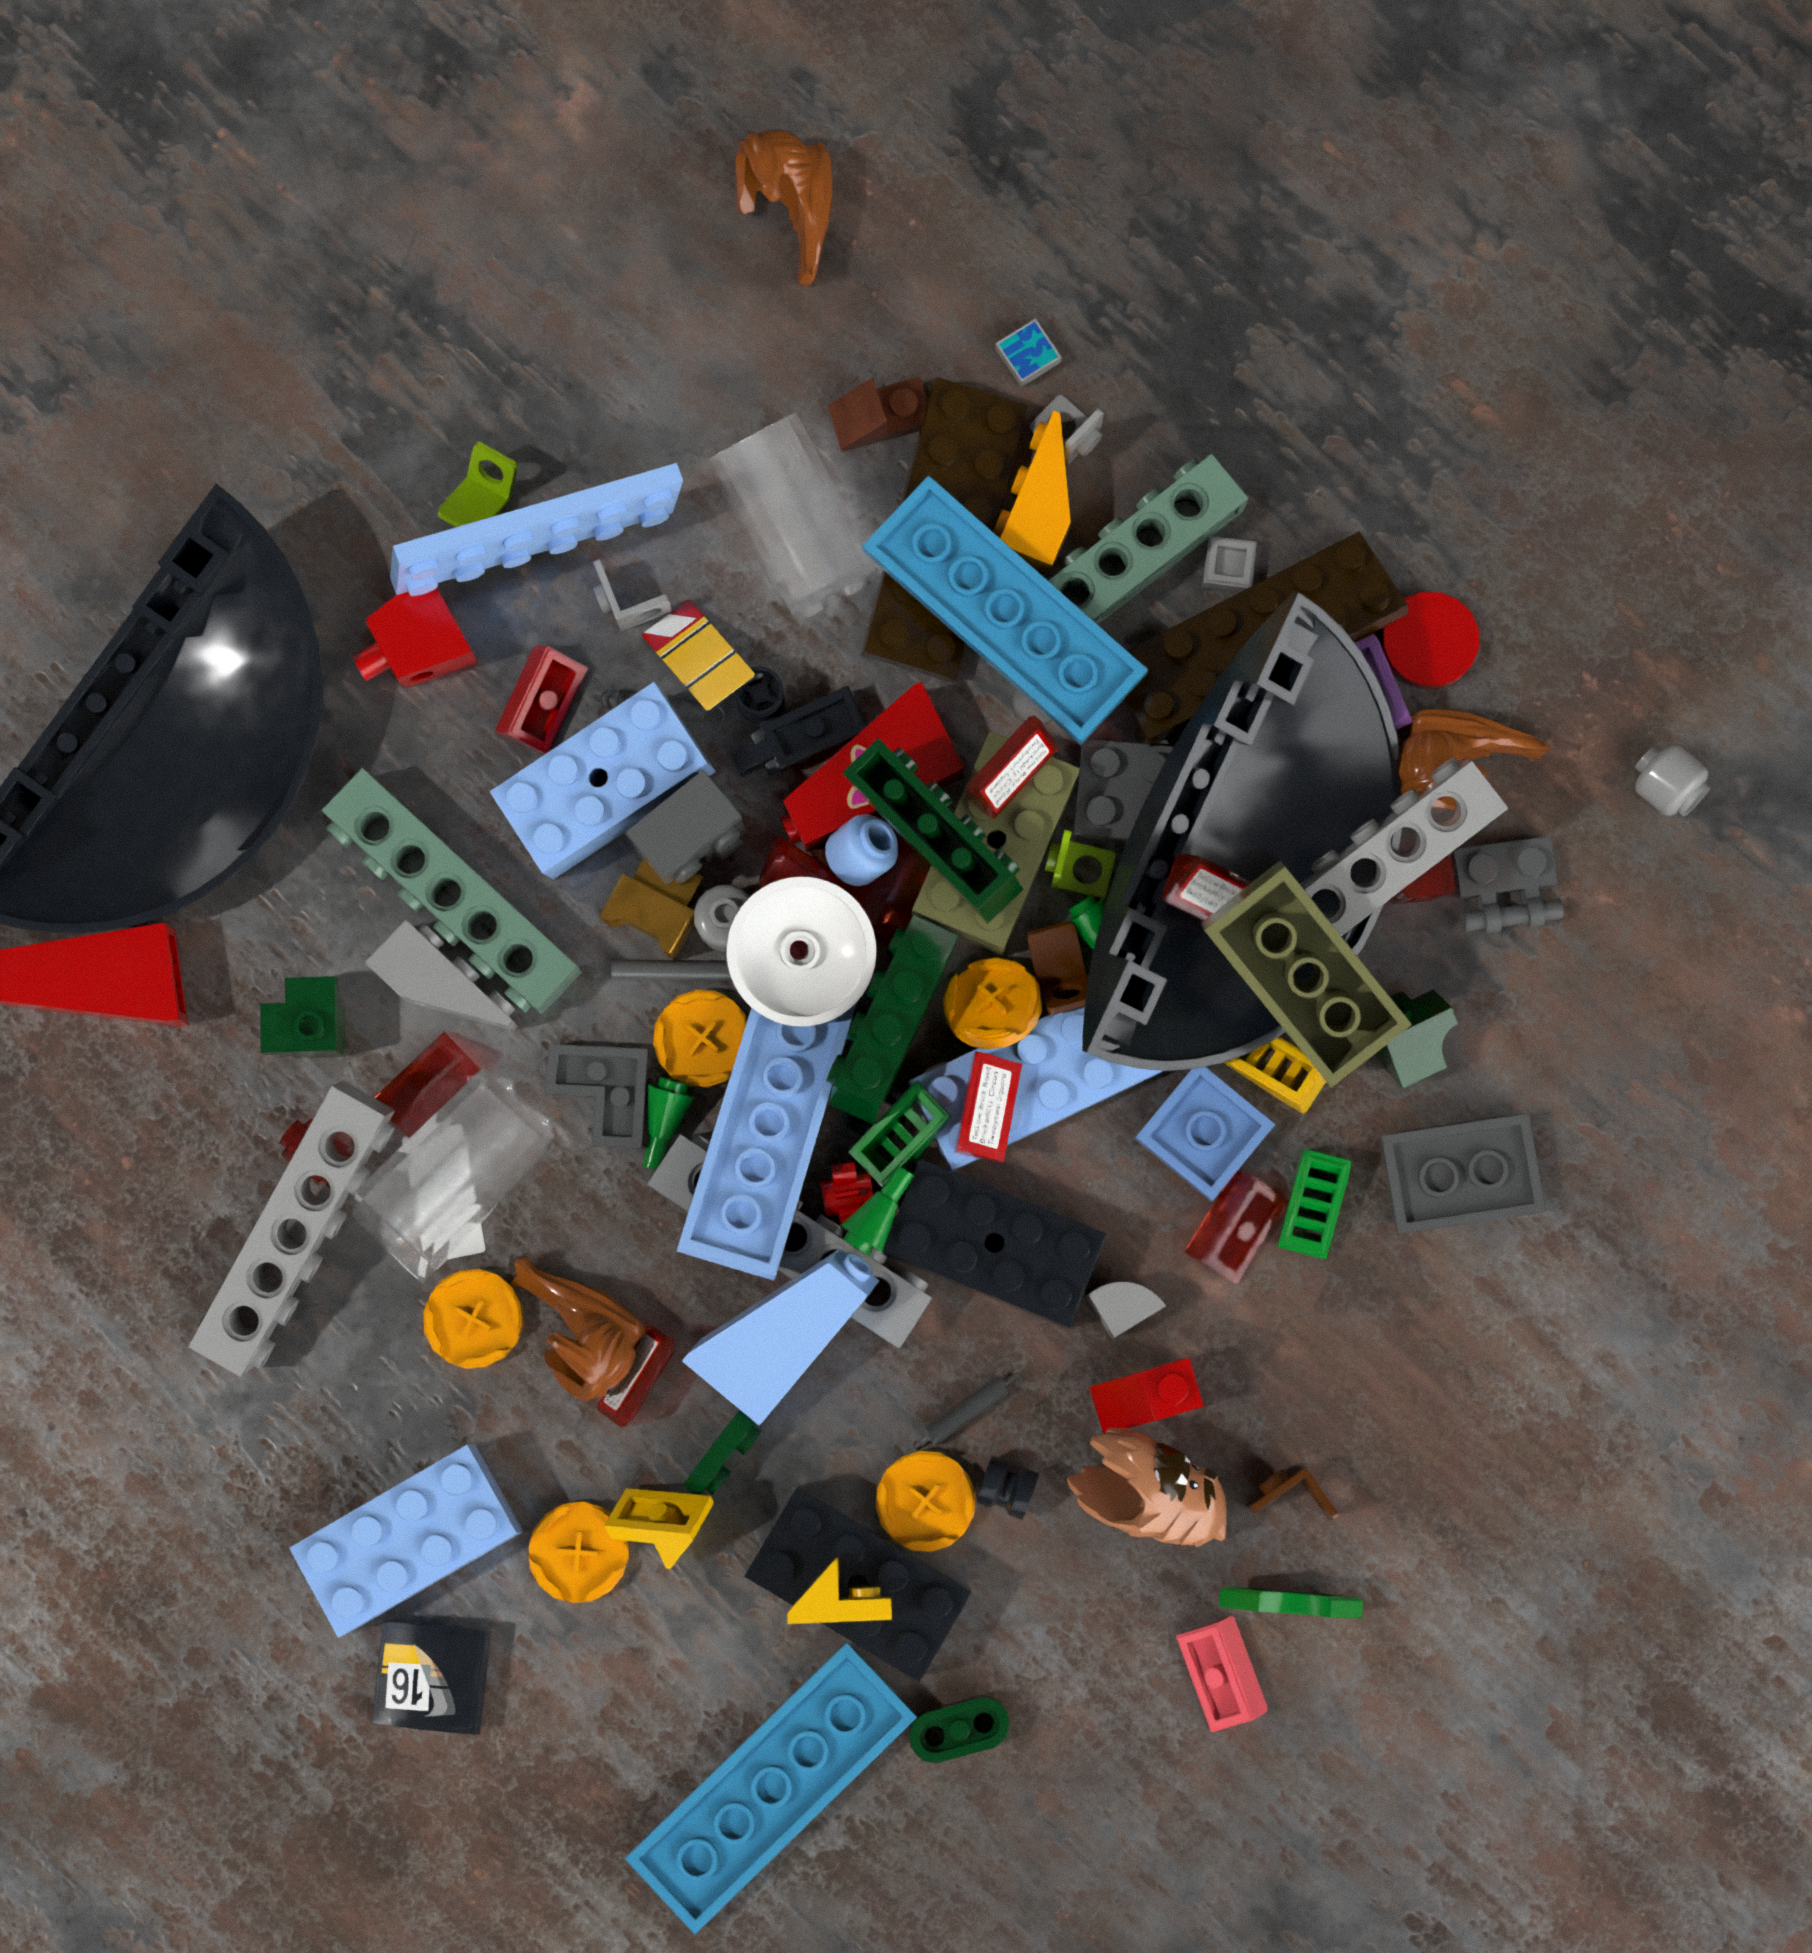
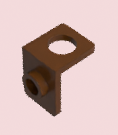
[1026,921,1088,1015]
[1246,1467,1339,1520]

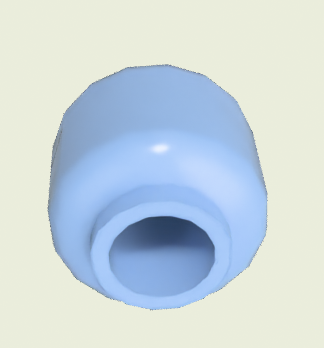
[825,814,898,886]

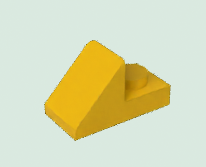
[604,1488,714,1569]
[787,1556,892,1624]

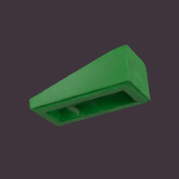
[848,1081,952,1187]
[1277,1149,1352,1260]

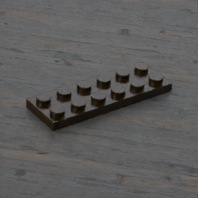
[860,377,1027,683]
[1123,531,1408,747]

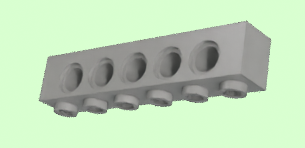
[1294,757,1509,972]
[188,1081,395,1377]
[647,1133,932,1350]

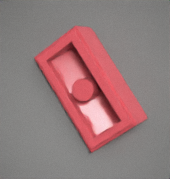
[1176,1615,1268,1732]

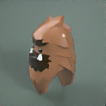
[1067,1428,1227,1548]

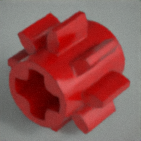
[820,1162,873,1224]

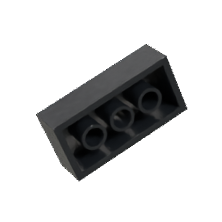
[882,1159,1107,1329]
[744,1486,972,1682]

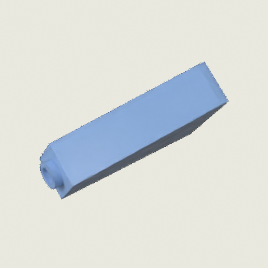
[682,1248,879,1426]

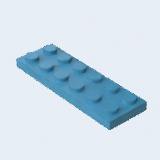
[862,475,1148,745]
[625,1641,917,1934]

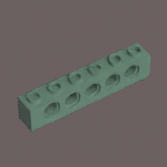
[1043,454,1248,625]
[321,768,582,1015]

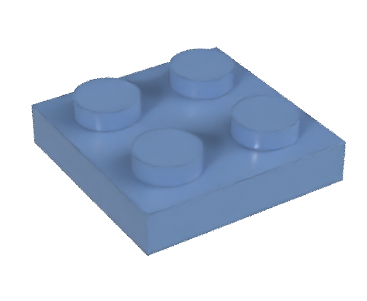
[1134,1067,1275,1202]

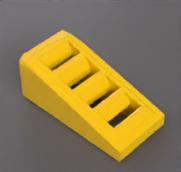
[1223,1037,1326,1114]

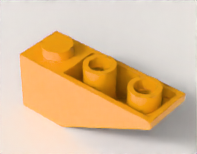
[993,410,1071,575]

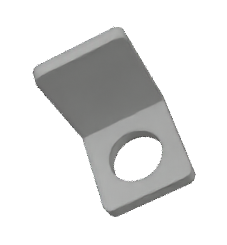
[1029,395,1104,465]
[593,559,672,632]

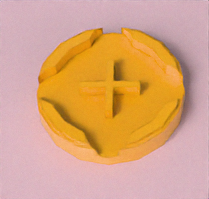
[943,957,1042,1050]
[653,989,748,1089]
[423,1269,524,1369]
[876,1451,976,1552]
[528,1501,629,1603]

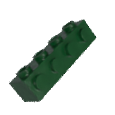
[842,738,1024,924]
[826,915,959,1125]

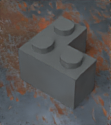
[625,770,746,886]

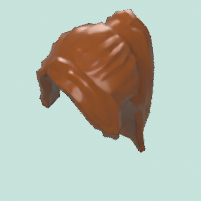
[735,129,832,286]
[1399,709,1550,810]
[511,1256,647,1402]

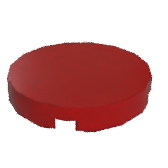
[1381,592,1479,689]

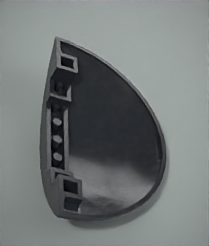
[0,483,322,934]
[1082,592,1402,1071]

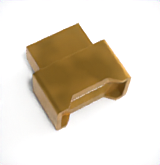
[599,858,704,960]

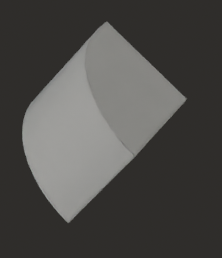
[1086,1282,1166,1339]

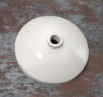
[726,877,876,1027]

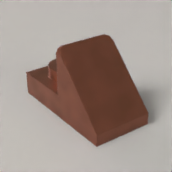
[828,376,927,452]

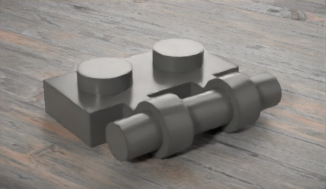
[1451,836,1564,934]

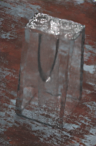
[702,412,878,620]
[352,1068,555,1285]

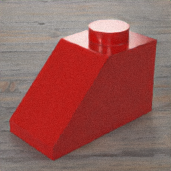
[1089,1358,1204,1434]

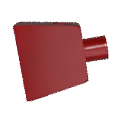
[351,588,478,688]

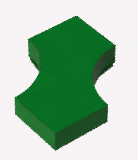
[1219,1587,1363,1618]

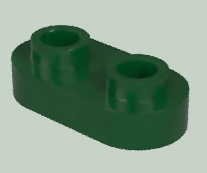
[683,1410,762,1496]
[909,1696,1009,1763]

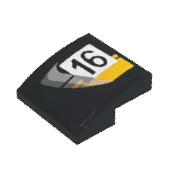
[371,1620,491,1735]

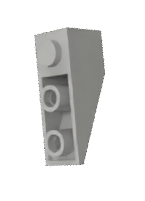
[364,920,518,1031]

